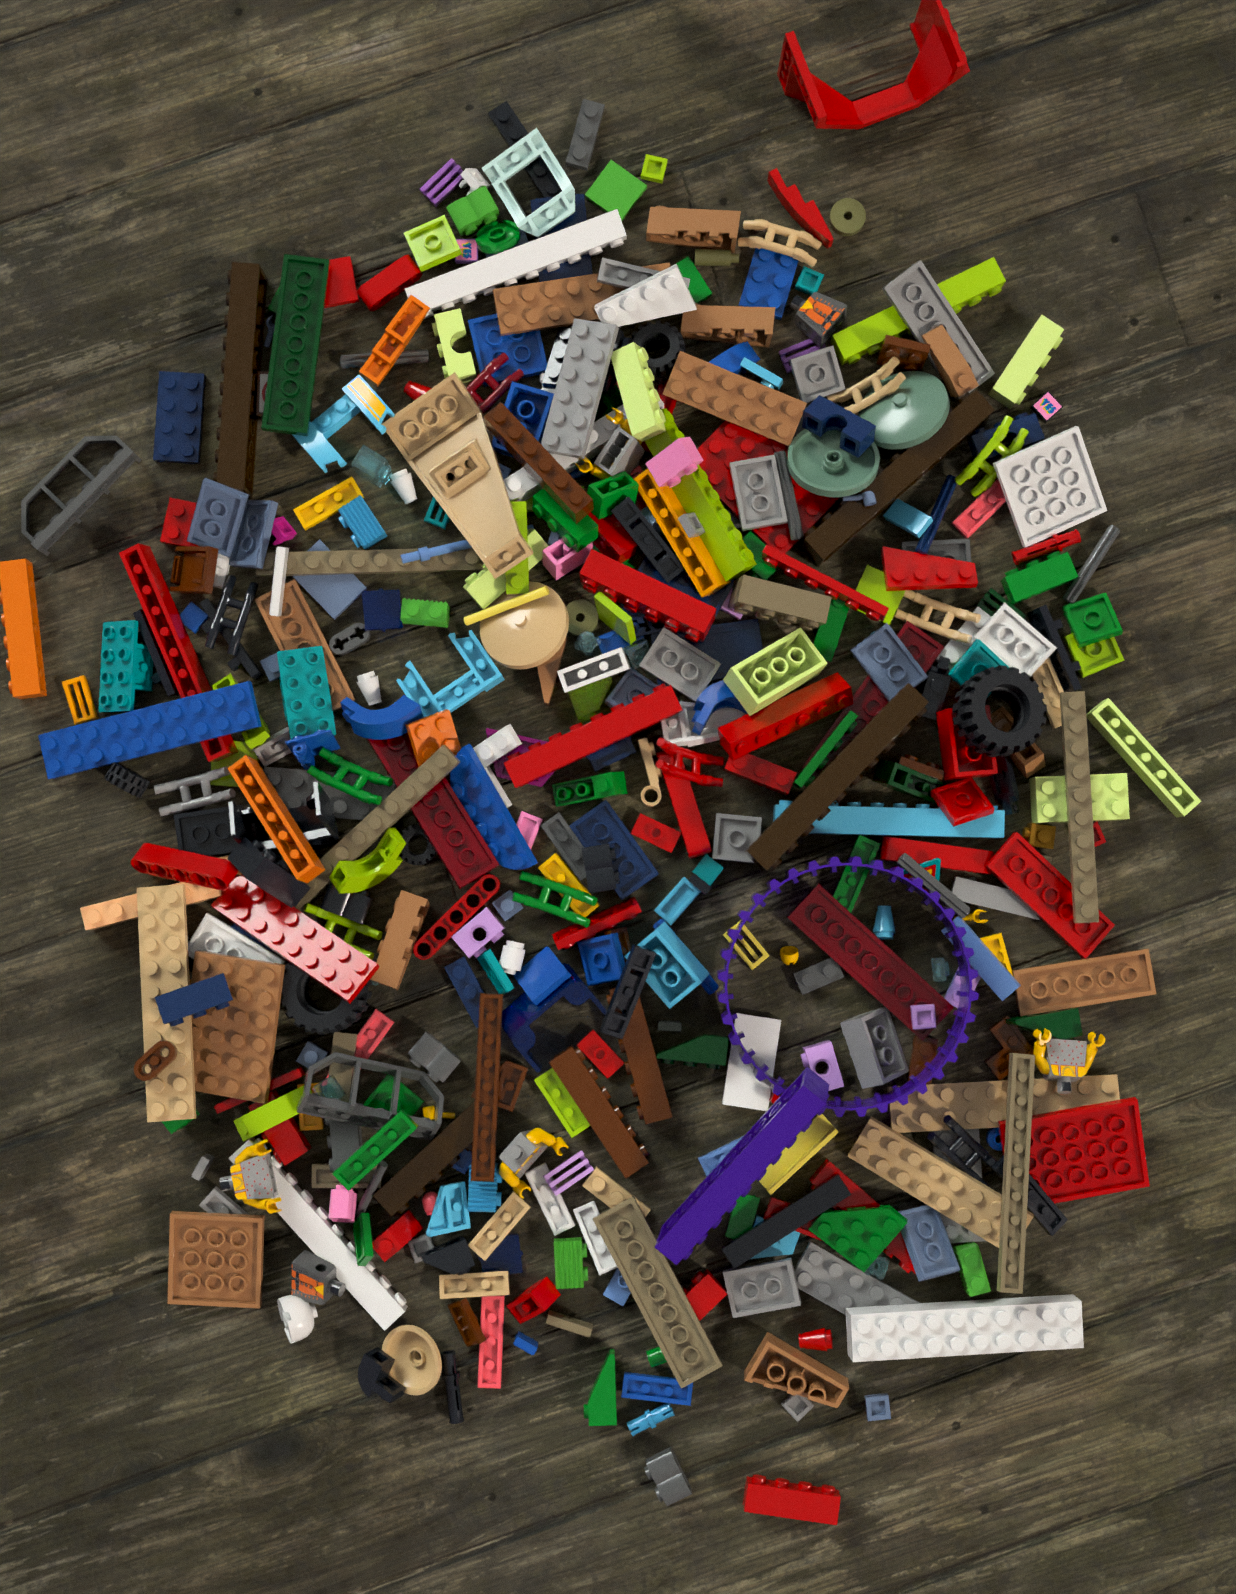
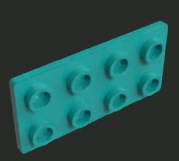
[98,620,153,713]
[277,646,336,740]

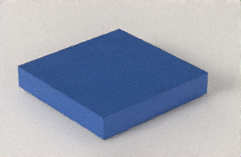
[577,933,625,986]
[513,946,572,1006]

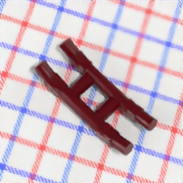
[466,352,524,414]

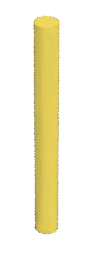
[464,586,549,626]

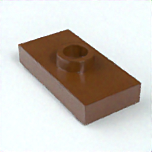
[447,1298,486,1347]

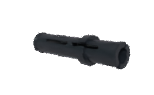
[441,1350,464,1424]

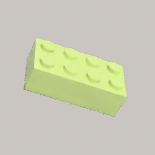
[723,627,827,716]
[1029,773,1130,824]

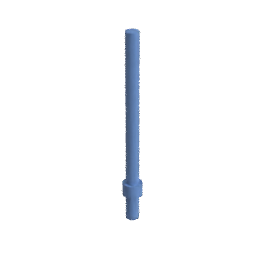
[401,524,534,564]

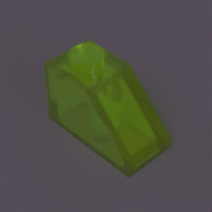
[568,676,612,721]

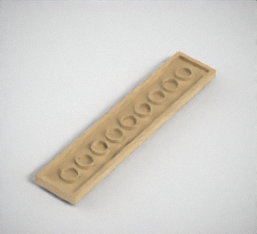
[137,884,196,1122]
[887,1074,1120,1133]

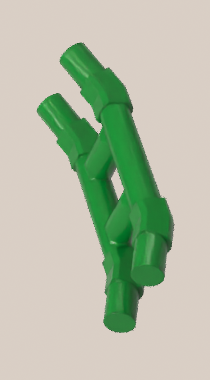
[307,747,393,805]
[512,871,598,928]

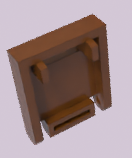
[169,546,219,594]

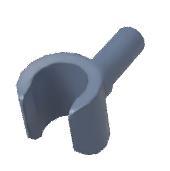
[264,314,275,347]
[843,491,877,507]

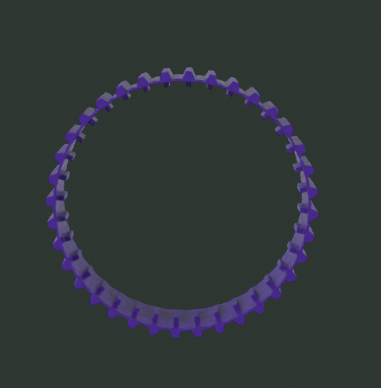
[717,856,979,1117]

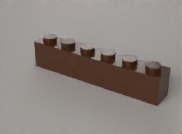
[484,402,594,524]
[606,987,672,1124]
[549,1045,650,1178]

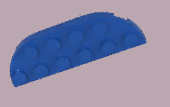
[450,744,538,870]

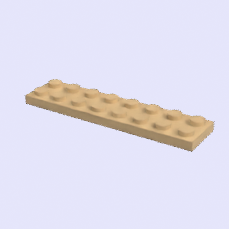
[848,1116,1034,1248]

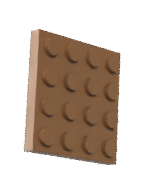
[168,1211,265,1308]

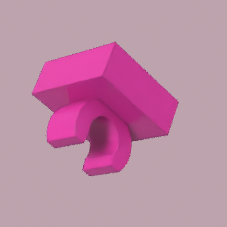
[271,516,297,545]

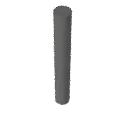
[355,1161,388,1219]

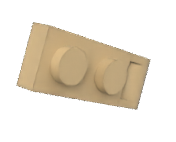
[638,738,662,807]

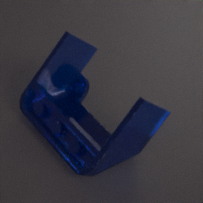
[502,963,607,1073]

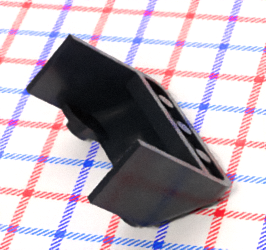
[228,781,339,857]

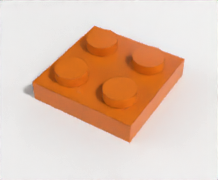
[405,709,461,767]

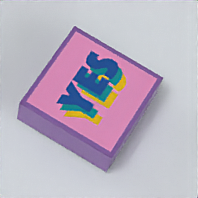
[455,239,478,264]

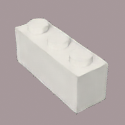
[557,647,631,693]

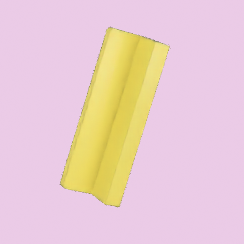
[759,1114,838,1195]

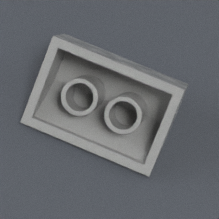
[840,1006,909,1089]

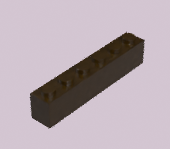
[373,1102,474,1216]

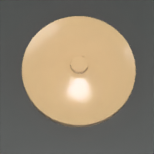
[480,582,569,669]

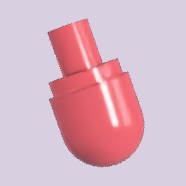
[422,1191,438,1216]

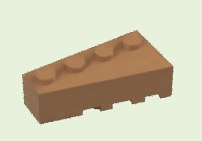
[646,205,741,253]
[681,303,775,348]
[370,890,430,990]
[744,1332,849,1408]

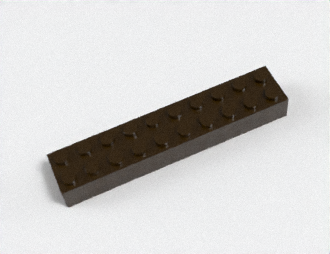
[213,262,268,499]
[800,390,995,567]
[744,683,929,872]

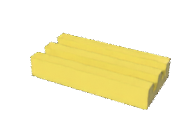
[723,920,770,970]

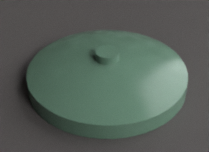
[858,371,950,449]
[787,429,880,497]

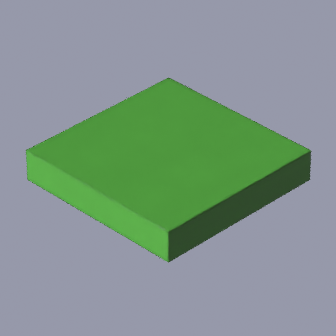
[585,160,647,221]

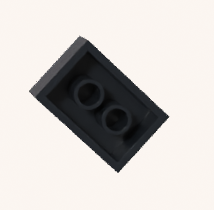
[227,837,311,908]

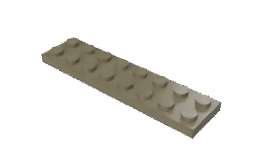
[593,1196,723,1388]

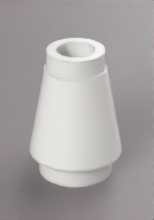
[390,469,418,504]
[356,671,382,706]

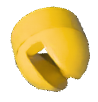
[780,946,799,965]

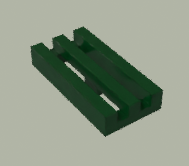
[976,588,1027,618]

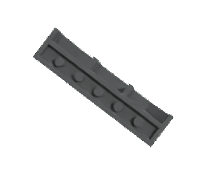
[21,436,142,556]
[297,1052,444,1141]

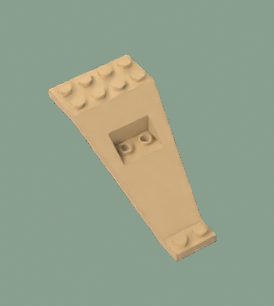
[381,372,533,579]

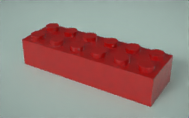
[579,549,716,643]

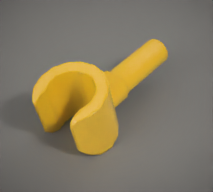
[954,909,988,923]
[422,1106,455,1120]

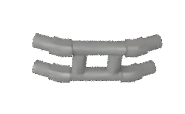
[154,766,236,816]

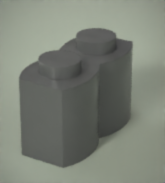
[408,1031,461,1083]
[644,1447,692,1506]

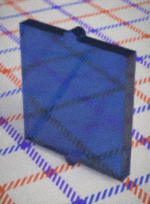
[362,588,403,632]
[478,1234,523,1274]

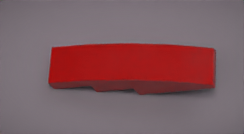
[767,168,834,249]

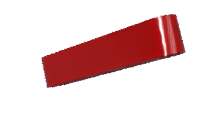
[656,751,712,859]
[880,837,994,874]
[130,843,238,891]
[413,874,501,960]

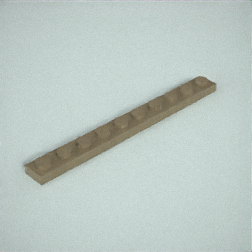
[256,548,484,577]
[1060,691,1099,923]
[295,745,460,911]
[997,1053,1035,1294]

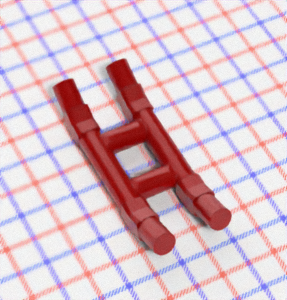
[656,738,724,787]

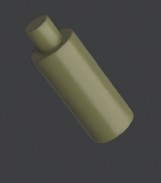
[694,249,739,267]

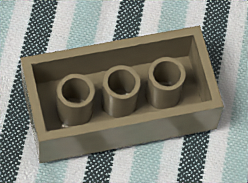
[728,575,832,631]

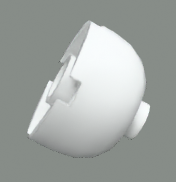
[277,1295,318,1343]

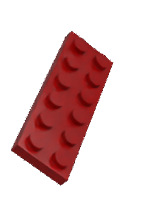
[985,832,1115,959]

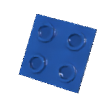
[286,729,341,770]

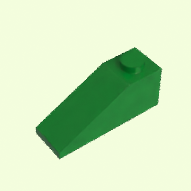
[813,598,849,663]
[584,1349,617,1426]

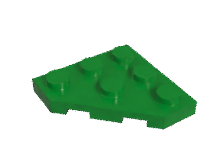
[809,1205,908,1272]

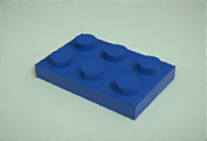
[739,248,799,320]

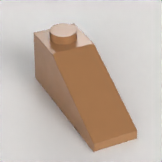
[921,325,979,397]
[537,638,567,706]
[991,707,1045,778]

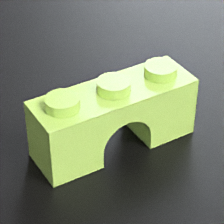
[432,308,477,383]

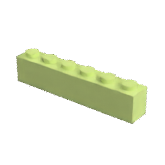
[1086,698,1201,818]

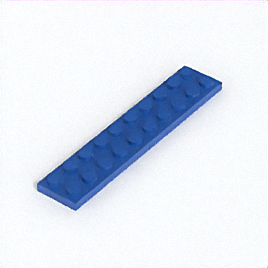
[38,681,262,779]

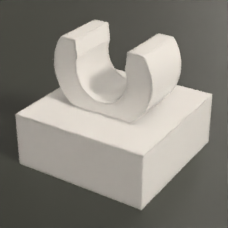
[459,168,490,195]

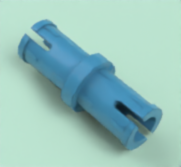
[626,1403,675,1436]

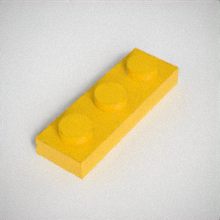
[293,477,364,531]
[538,852,600,917]

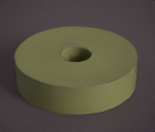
[829,198,866,236]
[566,599,599,637]

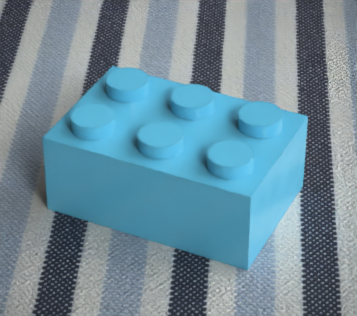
[624,921,710,1009]

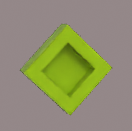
[641,154,668,184]

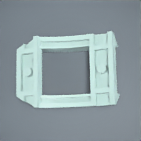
[482,128,575,238]

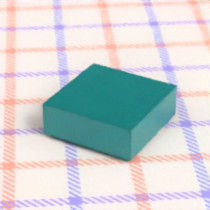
[794,266,824,296]
[692,854,724,885]

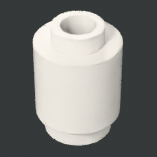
[499,940,525,975]

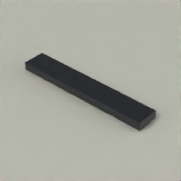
[722,1173,851,1269]

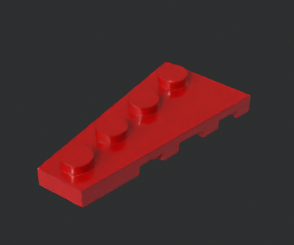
[881,546,978,591]

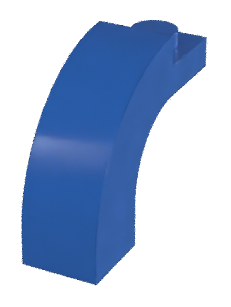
[709,341,760,375]
[691,680,748,735]
[340,695,423,740]

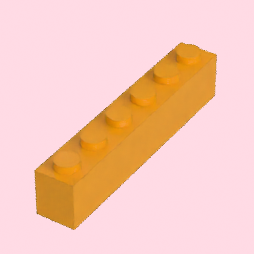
[634,469,730,597]

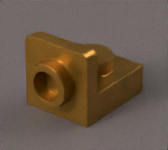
[1022,822,1056,849]

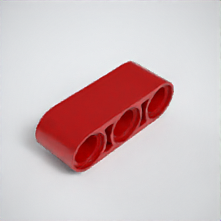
[357,254,423,311]

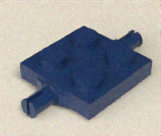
[573,736,636,772]

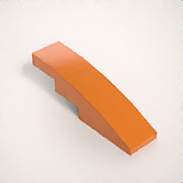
[359,295,430,387]

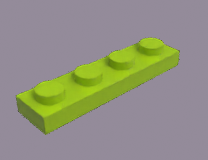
[506,501,529,595]

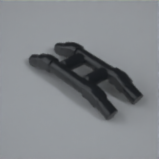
[205,575,259,656]
[927,1115,997,1187]

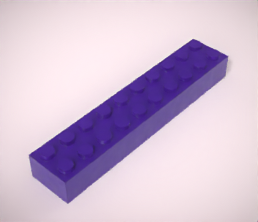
[654,1067,830,1265]

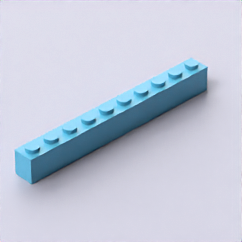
[773,800,1005,839]

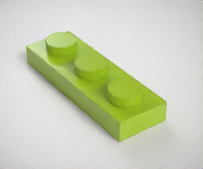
[534,1068,591,1138]

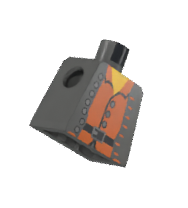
[790,292,847,348]
[292,1250,346,1305]

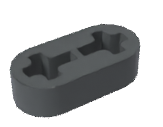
[329,623,371,656]

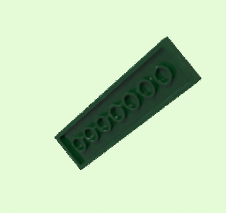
[261,254,330,436]

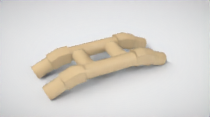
[738,219,822,267]
[827,356,906,415]
[894,590,981,644]

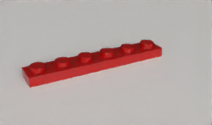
[762,544,889,622]

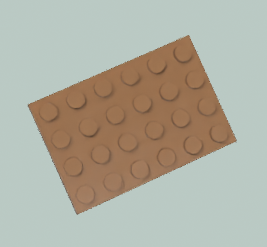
[191,950,285,1104]

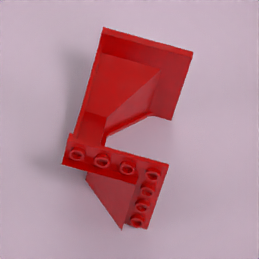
[777,0,970,129]

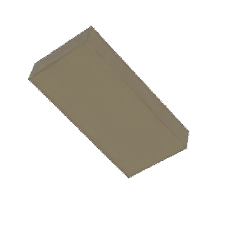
[546,1310,593,1337]

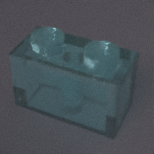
[351,445,392,488]

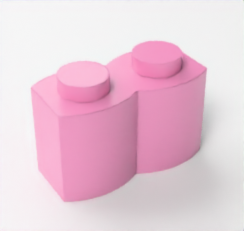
[329,1185,357,1223]

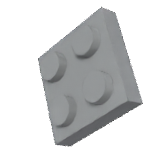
[789,345,846,403]
[712,813,762,863]

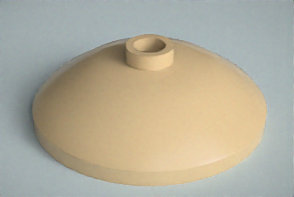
[382,1325,442,1395]

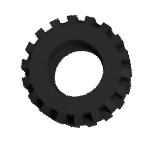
[628,321,686,385]

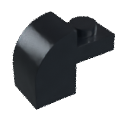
[358,1347,406,1403]

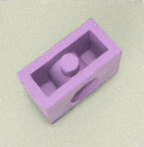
[452,907,505,958]
[800,1040,844,1091]

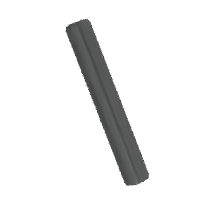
[340,349,429,369]
[774,451,803,540]
[1063,525,1120,604]
[897,853,970,918]

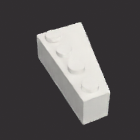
[594,264,697,327]

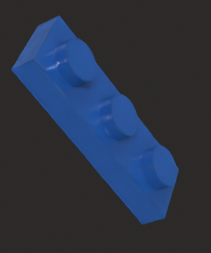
[621,1372,693,1406]

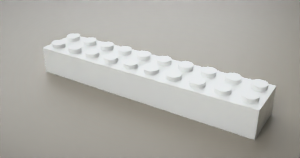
[846,1294,1084,1362]

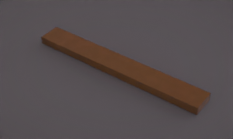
[471,993,503,1182]

